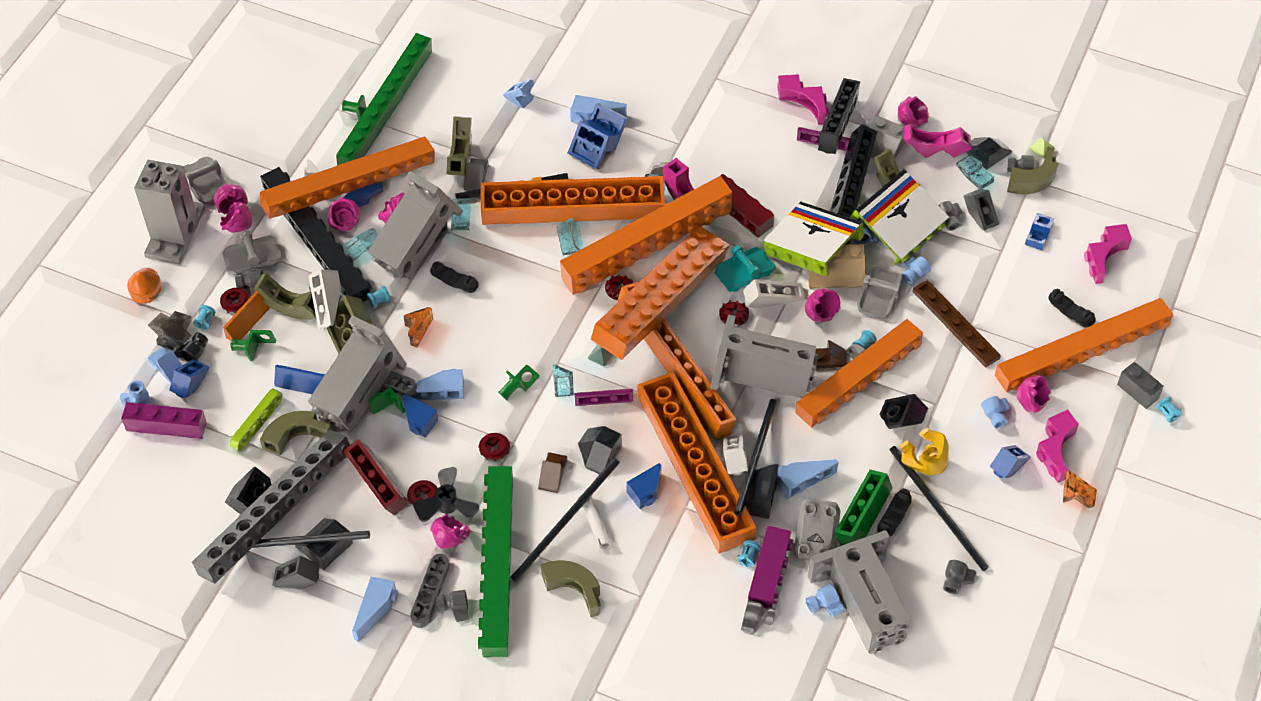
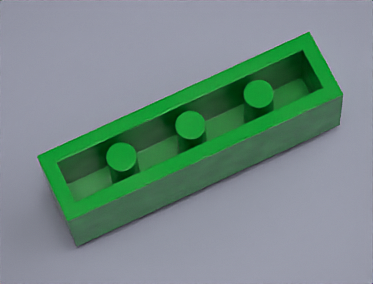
[835,469,893,546]

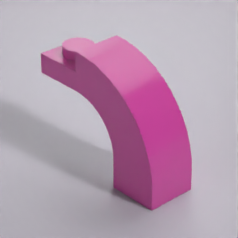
[663,158,694,200]

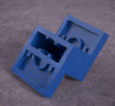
[567,103,628,169]

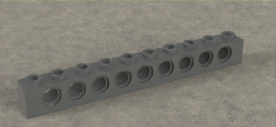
[192,430,350,584]

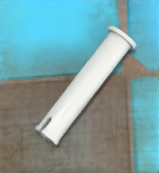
[577,492,612,549]

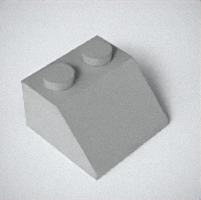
[868,115,906,159]

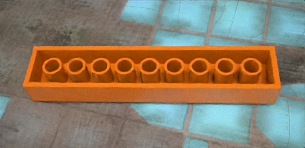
[481,176,665,225]
[560,176,732,295]
[590,225,730,360]
[637,372,757,554]

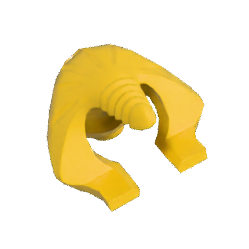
[900,428,949,476]

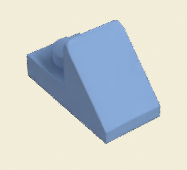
[503,79,535,108]
[148,347,182,383]

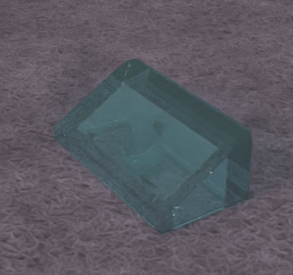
[556,218,583,256]
[552,364,574,397]

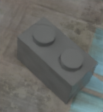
[1117,361,1164,409]

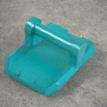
[714,245,776,292]

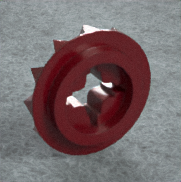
[605,274,633,300]
[220,287,250,313]
[719,300,749,326]
[478,433,510,462]
[407,480,438,507]

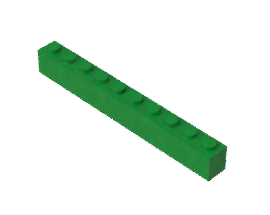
[336,33,432,166]
[478,466,513,657]

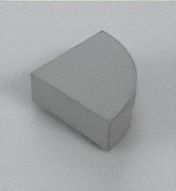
[650,162,669,176]
[846,344,865,359]

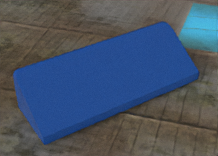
[274,364,325,394]

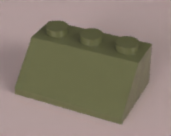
[327,295,374,354]

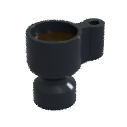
[174,332,208,362]

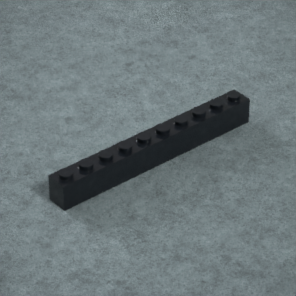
[260,167,372,302]

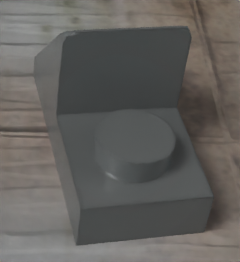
[463,158,489,191]

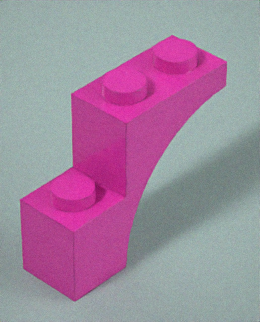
[777,74,829,125]
[904,124,972,158]
[1084,224,1132,284]
[1036,409,1079,483]

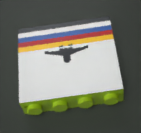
[850,169,949,266]
[763,201,864,276]

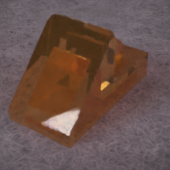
[403,307,433,347]
[1063,470,1097,509]

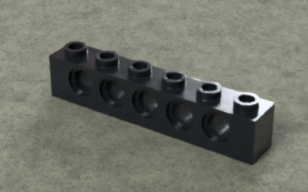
[818,78,861,154]
[830,124,877,218]

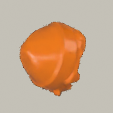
[127,268,161,304]

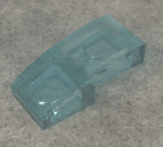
[956,155,994,189]
[451,199,471,231]
[342,228,379,261]

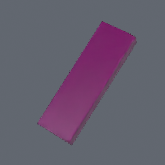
[796,127,850,151]
[574,388,633,406]

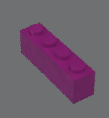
[121,402,207,439]
[748,525,794,609]

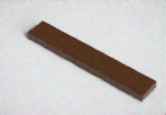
[912,279,1001,368]

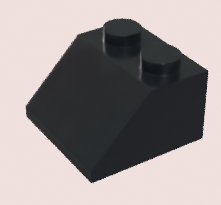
[745,464,779,519]
[295,518,353,570]

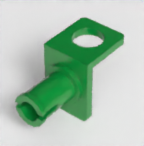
[342,94,367,120]
[230,330,277,361]
[498,364,540,400]
[368,388,405,414]

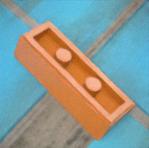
[223,291,270,343]

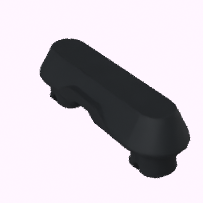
[430,261,479,293]
[1048,288,1096,328]
[877,488,912,537]

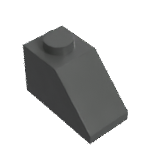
[963,189,999,231]
[272,555,320,589]

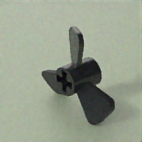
[413,467,479,522]

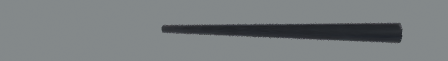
[734,399,777,516]
[889,446,989,571]
[510,458,620,582]
[252,530,371,548]

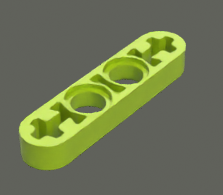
[230,388,283,451]

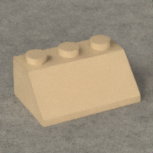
[807,244,865,288]

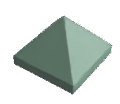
[588,344,613,367]

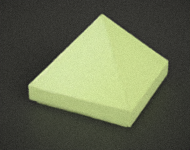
[1029,137,1055,158]

